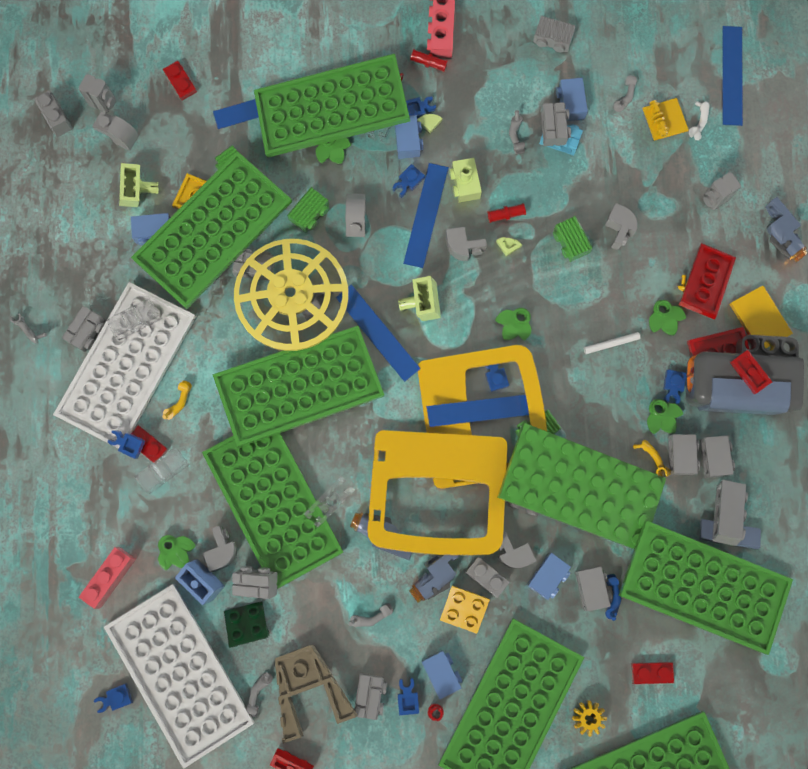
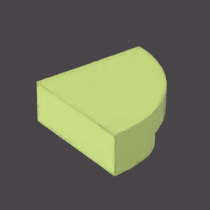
[417,114,443,134]
[496,237,522,257]

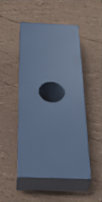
[699,519,761,549]

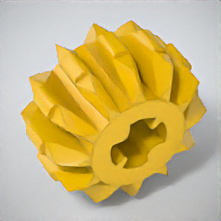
[572,700,607,737]

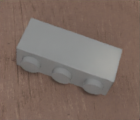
[712,480,748,546]

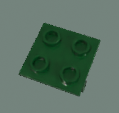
[224,601,270,648]

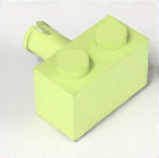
[449,158,482,203]
[119,163,158,207]
[398,276,441,321]

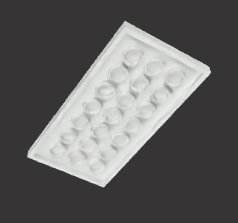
[53,282,196,449]
[104,584,255,769]

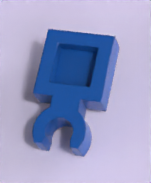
[406,97,436,118]
[393,164,425,198]
[485,364,509,392]
[663,370,686,404]
[108,430,145,459]
[398,678,419,716]
[94,683,133,713]

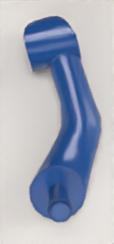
[605,574,622,621]

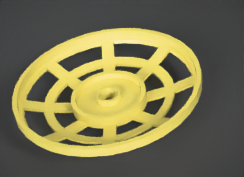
[234,239,348,351]

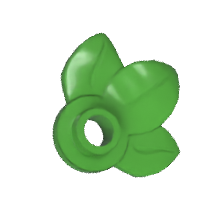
[316,138,351,164]
[649,300,686,336]
[495,308,531,341]
[647,399,683,434]
[158,535,196,570]

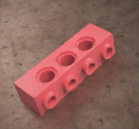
[427,0,455,58]

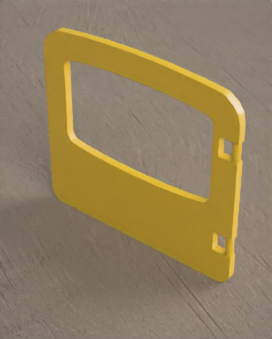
[418,345,547,489]
[367,430,507,555]

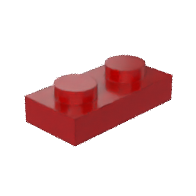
[163,61,197,101]
[730,350,772,394]
[131,425,169,464]
[631,662,674,684]
[270,748,314,769]

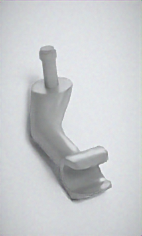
[614,75,637,112]
[509,110,525,154]
[10,313,47,343]
[348,603,393,627]
[247,672,273,717]

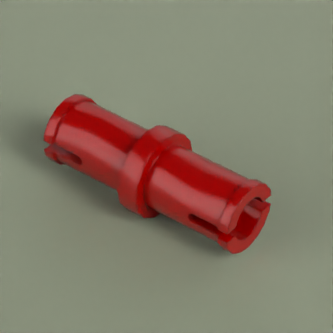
[410,49,448,72]
[487,203,526,223]
[428,703,444,721]

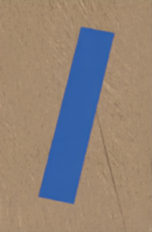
[723,26,743,126]
[213,99,259,129]
[403,163,449,268]
[336,284,420,382]
[426,395,529,427]

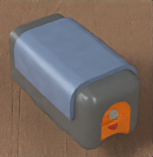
[686,335,804,415]

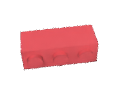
[78,547,136,609]

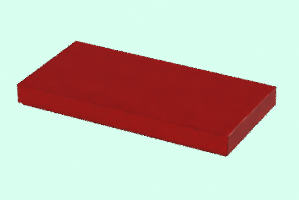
[679,243,736,319]

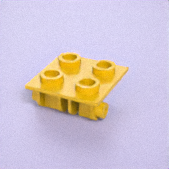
[642,98,689,141]
[440,586,490,634]

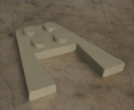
[275,644,358,744]

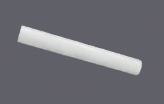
[584,332,640,354]

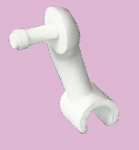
[689,101,710,140]

